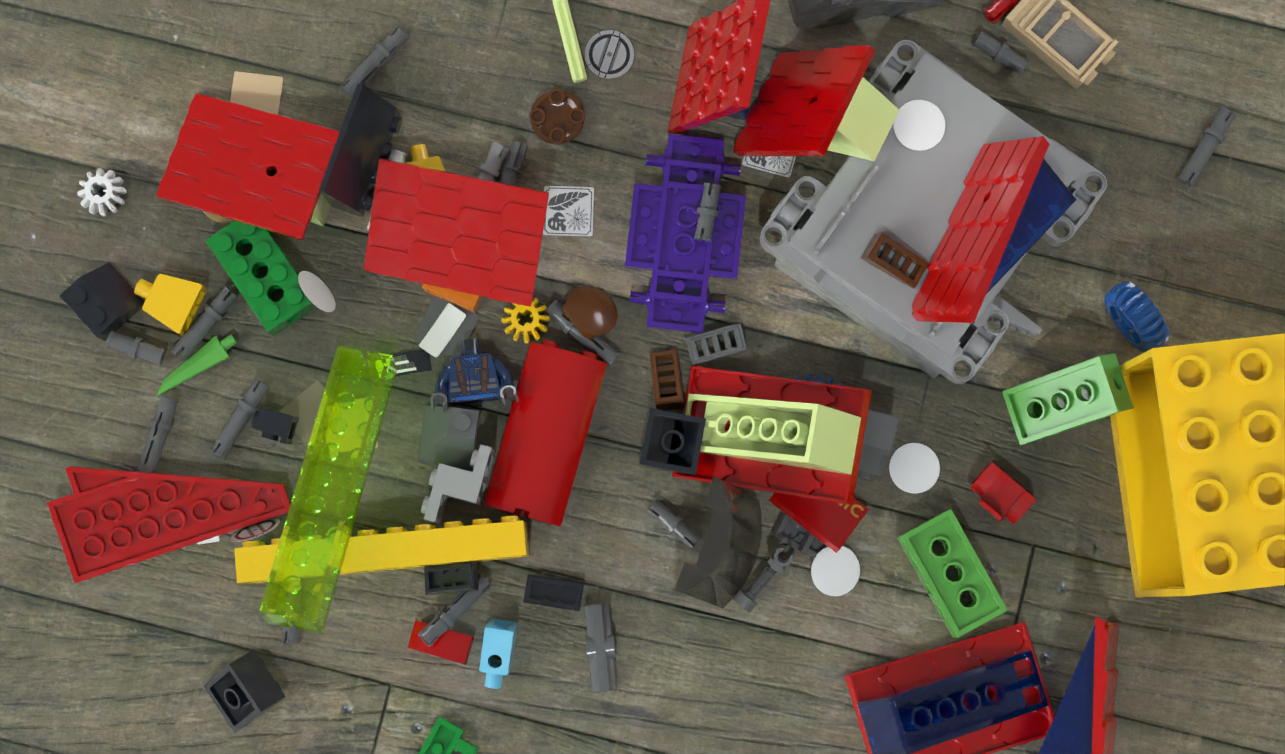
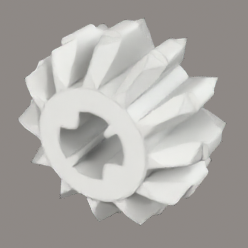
[77,168,127,217]

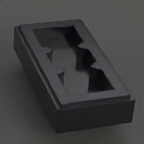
[424,561,479,596]
[523,574,584,611]

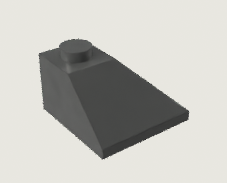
[417,406,482,470]

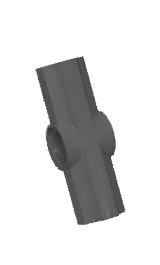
[585,604,617,692]

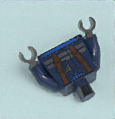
[430,339,519,412]

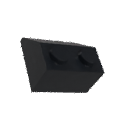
[59,263,145,341]
[638,408,706,475]
[204,650,286,733]

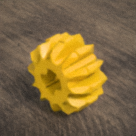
[502,297,550,344]

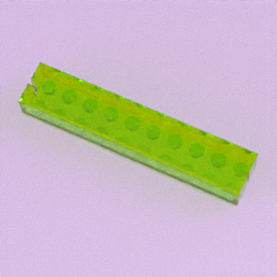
[259,346,397,634]

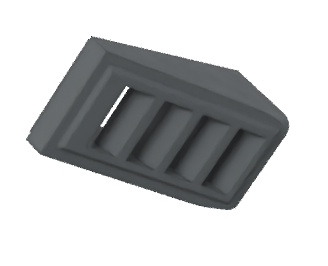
[685,323,747,366]

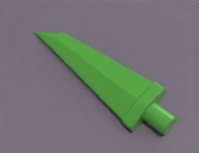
[156,334,238,397]

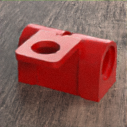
[969,460,1037,524]

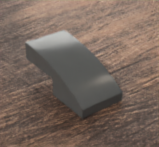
[770,511,828,558]

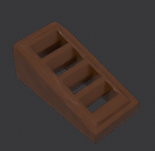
[861,233,929,289]
[649,349,684,411]

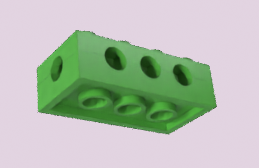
[1002,353,1134,445]
[897,509,1008,638]

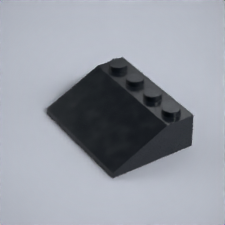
[319,84,402,217]

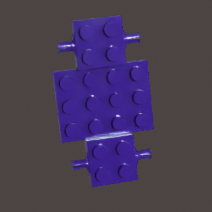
[625,134,746,334]

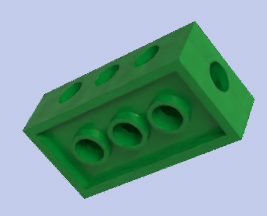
[205,221,317,337]

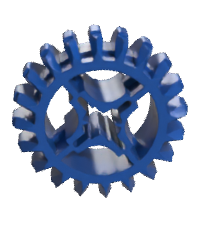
[1104,281,1169,352]

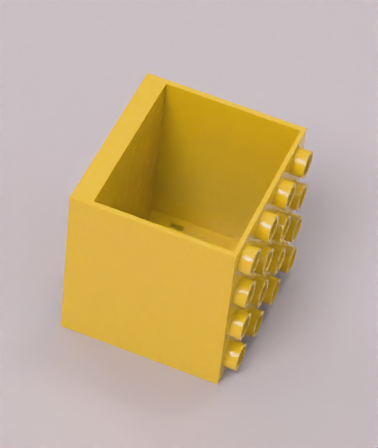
[1110,333,1285,598]

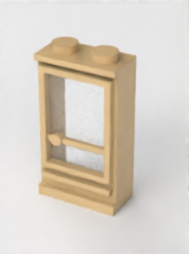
[1001,0,1118,89]

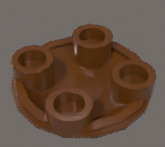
[529,88,585,145]
[563,286,618,339]

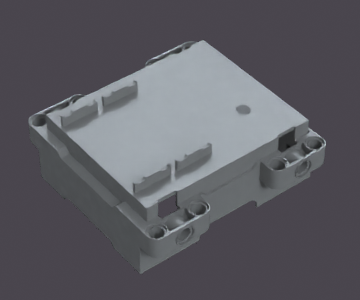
[760,40,1107,384]

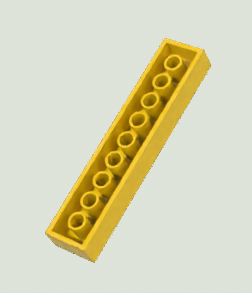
[234,516,530,584]

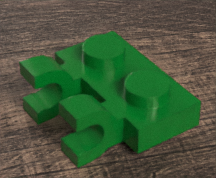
[418,716,479,754]

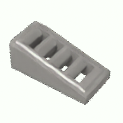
[988,296,1042,338]

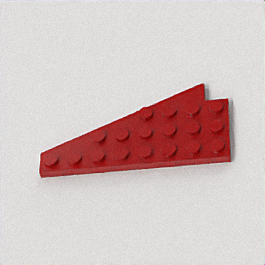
[47,466,293,583]

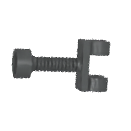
[733,544,794,613]

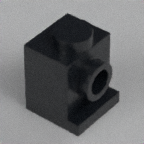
[252,408,299,445]

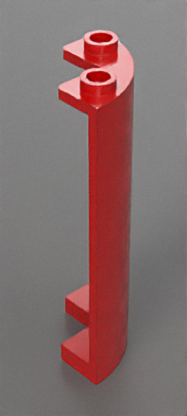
[484,340,607,527]

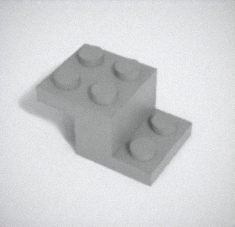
[421,444,496,525]

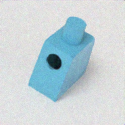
[479,618,519,689]

